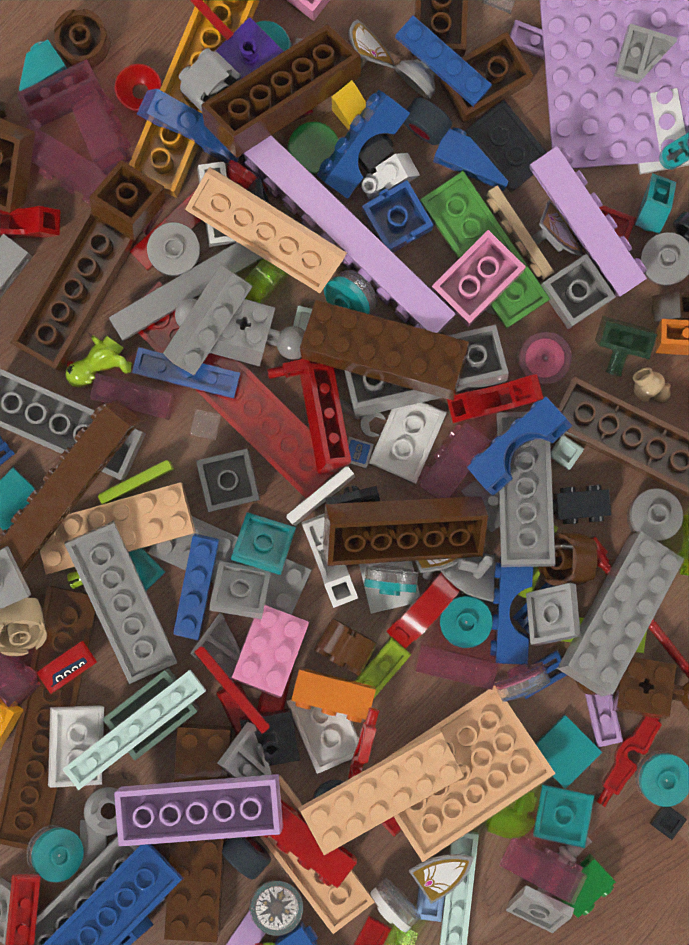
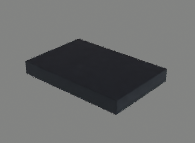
[465,100,547,193]

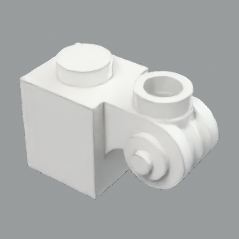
[360,153,420,199]

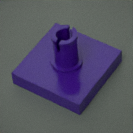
[215,17,284,79]

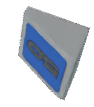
[348,437,374,469]

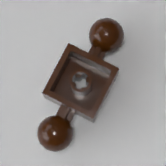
[576,657,689,719]

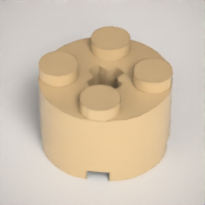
[0,598,47,656]

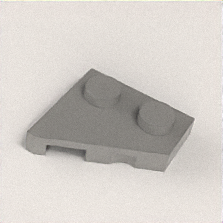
[614,23,677,83]
[190,613,241,682]
[218,722,272,778]

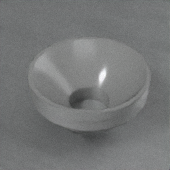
[394,59,436,100]
[84,787,118,836]

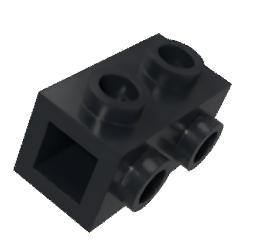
[553,485,611,524]

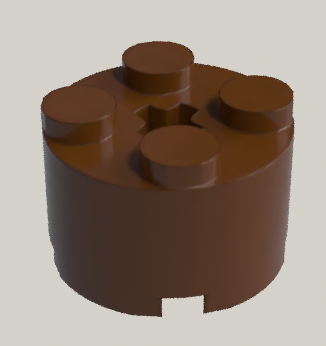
[54,9,111,70]
[537,533,597,586]
[314,618,377,676]

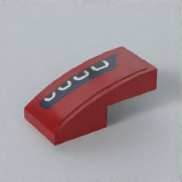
[36,641,97,694]

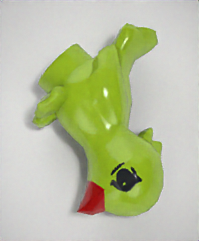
[65,335,133,388]

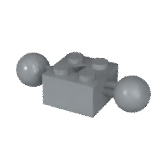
[175,298,305,366]

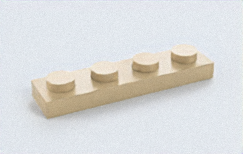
[486,185,554,281]

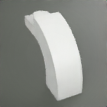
[302,513,358,608]

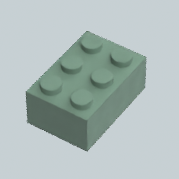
[103,667,200,761]

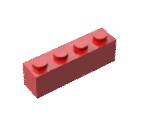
[300,363,351,474]
[264,799,357,889]

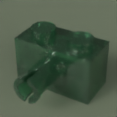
[595,316,657,377]

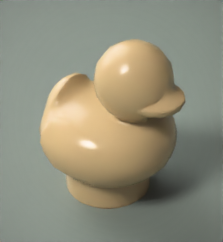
[633,367,671,402]

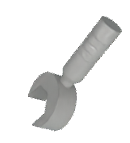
[340,398,386,437]

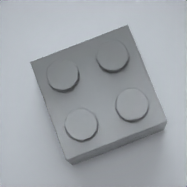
[541,254,616,329]

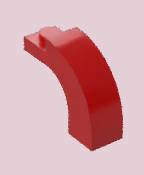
[0,206,60,238]
[447,374,543,423]
[386,571,460,649]

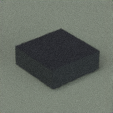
[650,806,687,840]

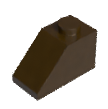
[652,291,689,322]

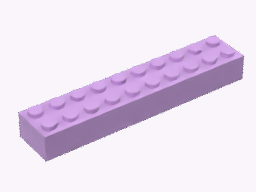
[244,136,455,333]

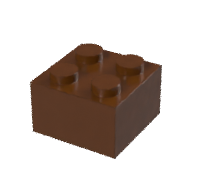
[89,160,165,241]

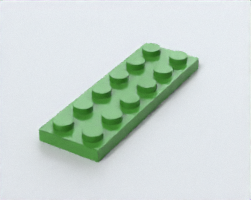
[420,171,550,329]

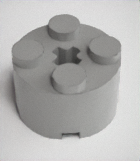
[179,48,241,111]

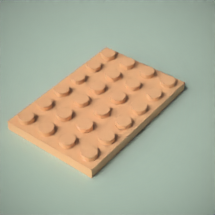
[382,685,555,862]

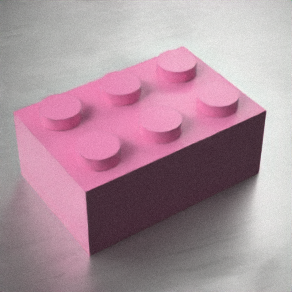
[431,230,526,327]
[230,605,309,698]

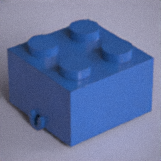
[362,180,433,253]

